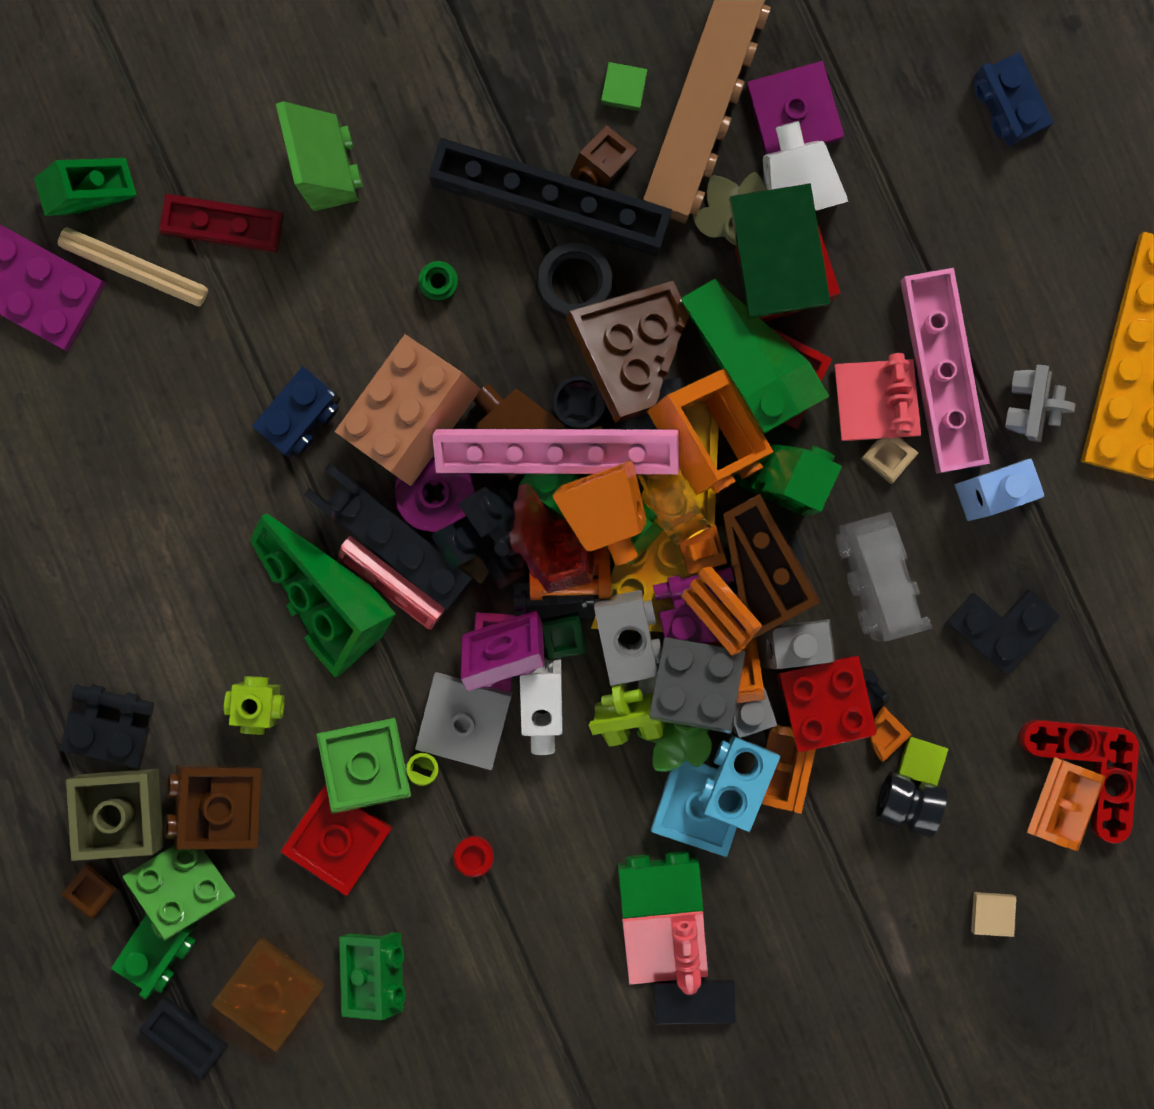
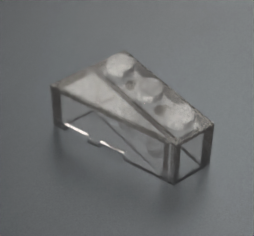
[836,512,932,642]

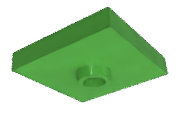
[317,718,411,814]

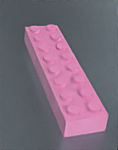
[900,268,990,474]

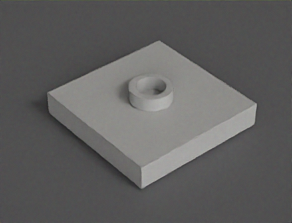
[415,672,512,770]

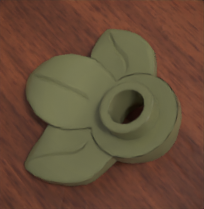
[693,172,766,246]

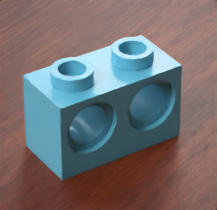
[698,735,781,832]

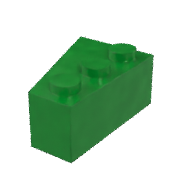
[734,444,842,517]

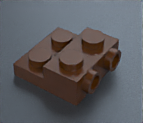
[165,765,262,850]

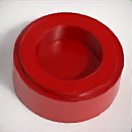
[453,836,494,878]

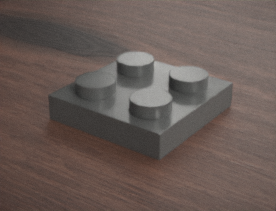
[649,637,746,733]

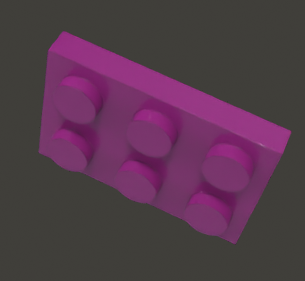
[0,224,106,352]

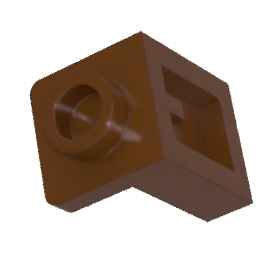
[570,125,637,189]

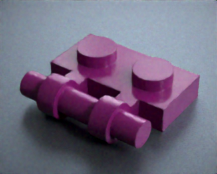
[653,567,745,644]

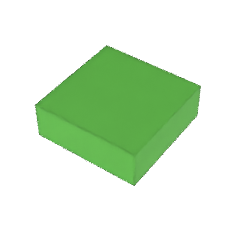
[601,62,647,111]

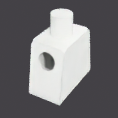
[763,121,848,211]
[520,658,563,755]

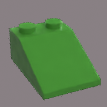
[276,101,363,212]

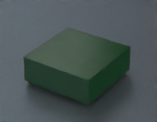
[541,612,587,661]

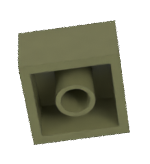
[66,769,164,861]

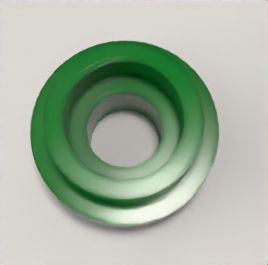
[418,261,458,301]

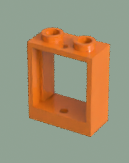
[647,368,774,496]

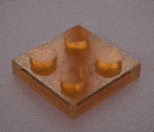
[212,937,325,1052]

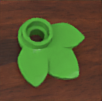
[637,722,712,771]

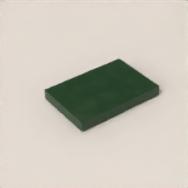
[729,183,831,319]

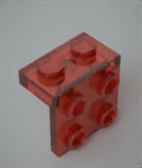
[510,483,595,593]

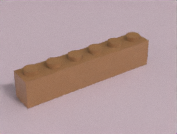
[643,0,771,224]

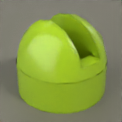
[406,753,438,786]

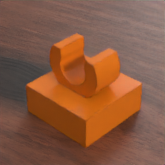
[677,525,727,575]

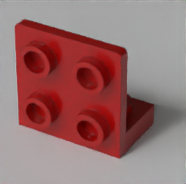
[776,656,877,752]

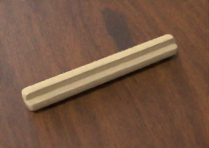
[58,227,208,306]

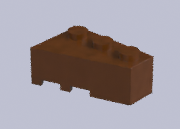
[723,493,820,640]

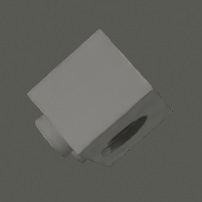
[594,590,662,686]

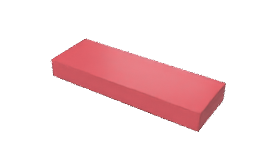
[337,536,445,630]

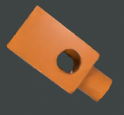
[552,460,646,565]

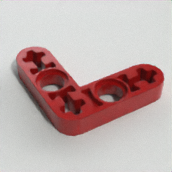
[1019,720,1139,844]

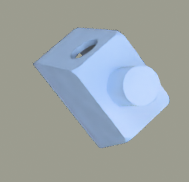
[954,459,1045,521]

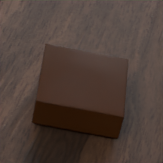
[61,862,120,920]

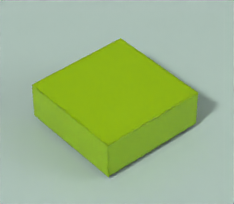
[897,736,948,786]

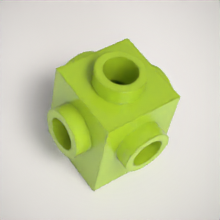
[224,676,284,735]

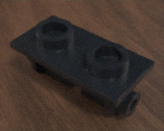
[513,578,595,619]

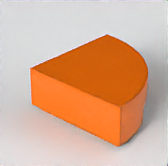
[870,706,912,762]

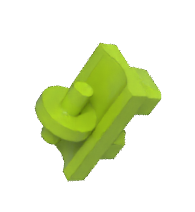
[589,683,665,747]

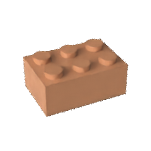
[334,334,481,486]

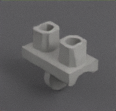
[1005,365,1076,442]

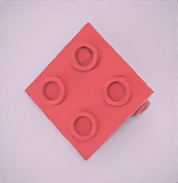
[834,353,921,441]
[622,911,708,995]

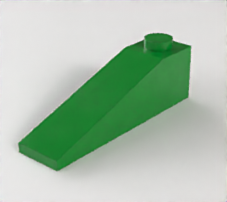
[680,279,830,434]
[250,513,396,678]

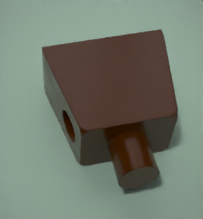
[473,384,567,482]

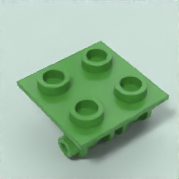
[122,846,235,941]

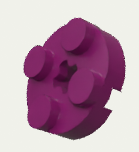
[395,455,475,533]

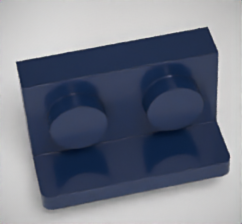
[974,52,1054,147]
[252,366,341,458]

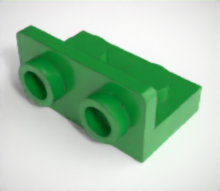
[111,914,198,1000]
[339,932,406,1021]

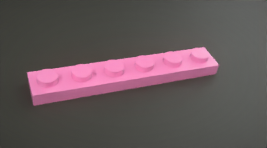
[432,429,680,474]

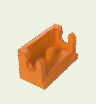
[761,724,816,814]
[1027,757,1106,851]

